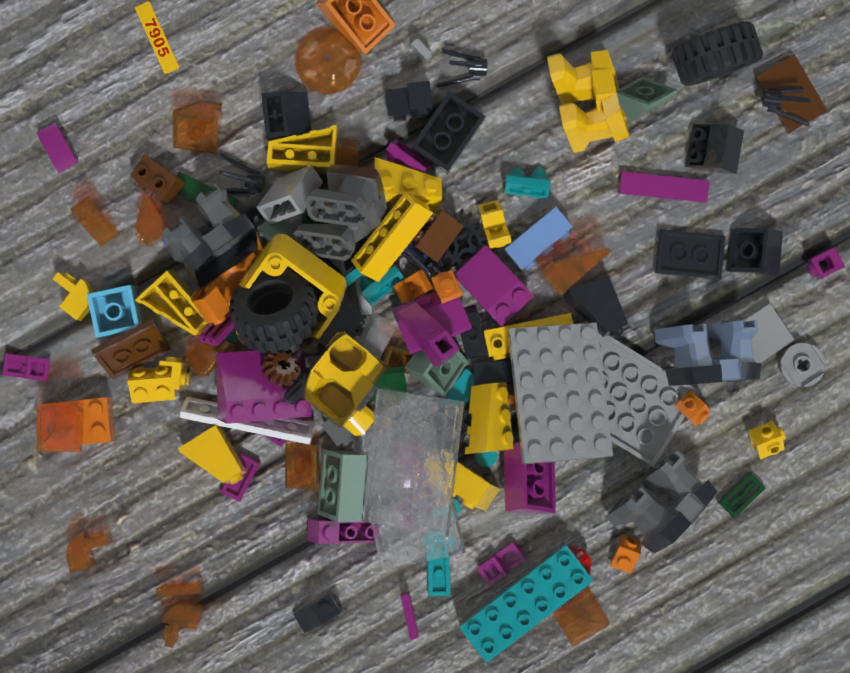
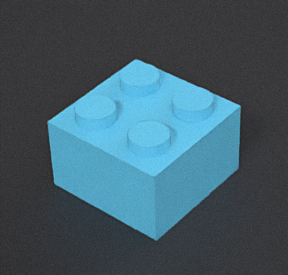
[87,285,143,338]

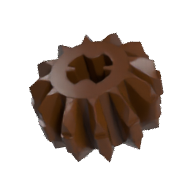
[261,350,300,388]

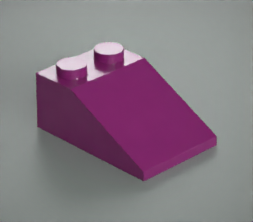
[454,245,534,327]

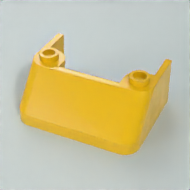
[239,234,347,339]

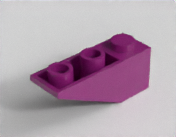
[397,302,460,369]
[308,518,380,544]

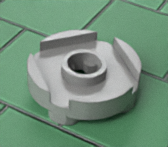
[779,343,825,387]

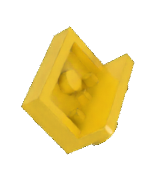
[159,357,191,390]
[127,365,177,403]

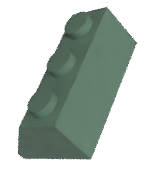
[318,449,368,522]

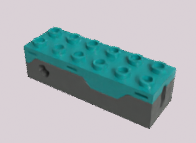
[459,541,593,663]

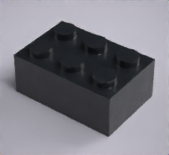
[411,91,486,175]

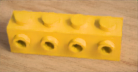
[351,191,433,282]
[483,313,573,360]

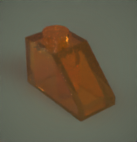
[135,194,171,247]
[70,196,119,247]

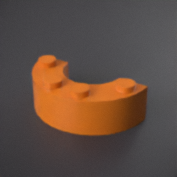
[191,252,264,326]

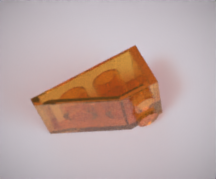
[540,248,611,297]

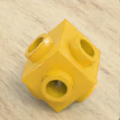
[748,420,786,460]

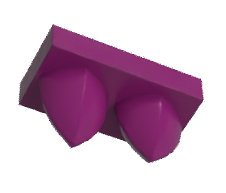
[387,139,432,173]

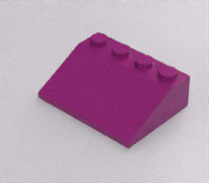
[216,347,312,424]

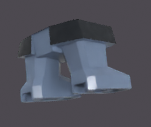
[654,320,761,386]

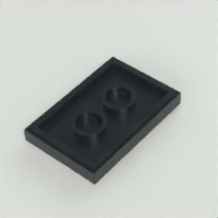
[654,229,726,280]

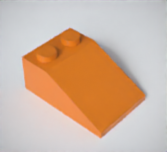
[315,0,396,55]

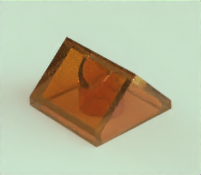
[285,443,320,490]

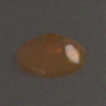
[295,28,361,95]

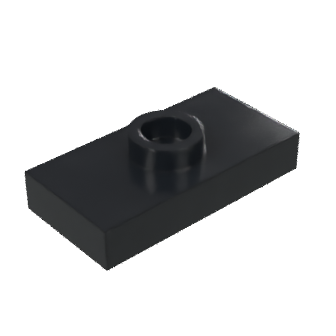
[460,312,488,359]

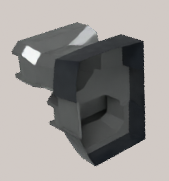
[293,165,388,261]
[162,182,258,288]
[605,449,718,554]

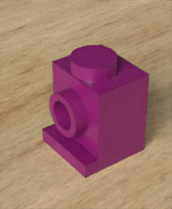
[806,247,845,280]

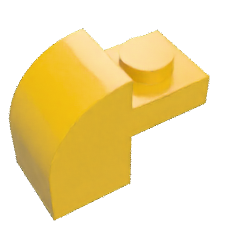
[477,200,512,248]
[53,272,94,321]

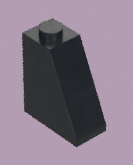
[563,276,629,337]

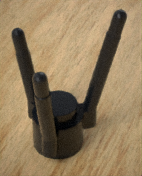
[436,49,487,87]
[762,88,812,126]
[219,154,265,196]
[402,226,444,283]

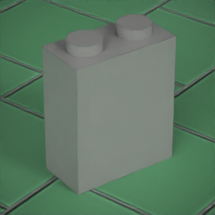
[257,165,323,225]

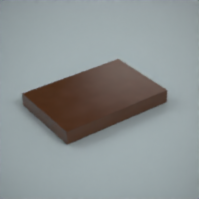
[755,54,828,134]
[91,319,171,379]

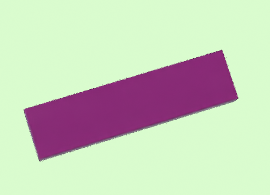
[619,171,710,203]

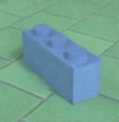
[504,207,573,271]

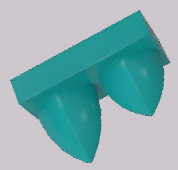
[504,165,551,199]
[360,265,405,306]

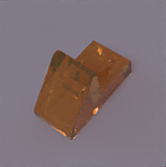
[382,344,414,375]

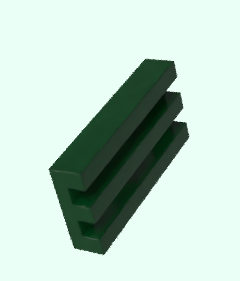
[718,472,766,519]

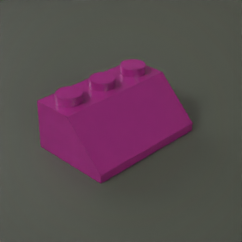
[392,291,472,354]
[504,442,556,514]

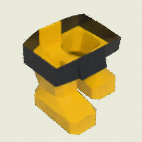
[303,331,387,436]

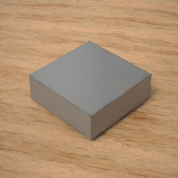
[411,38,432,63]

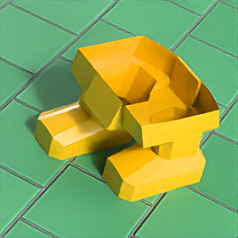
[547,50,629,153]

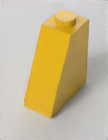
[178,425,247,485]

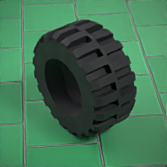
[672,21,763,86]
[229,269,320,353]

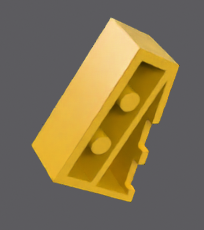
[267,125,338,174]
[373,157,442,212]
[135,270,209,336]
[465,383,514,454]
[422,448,500,511]

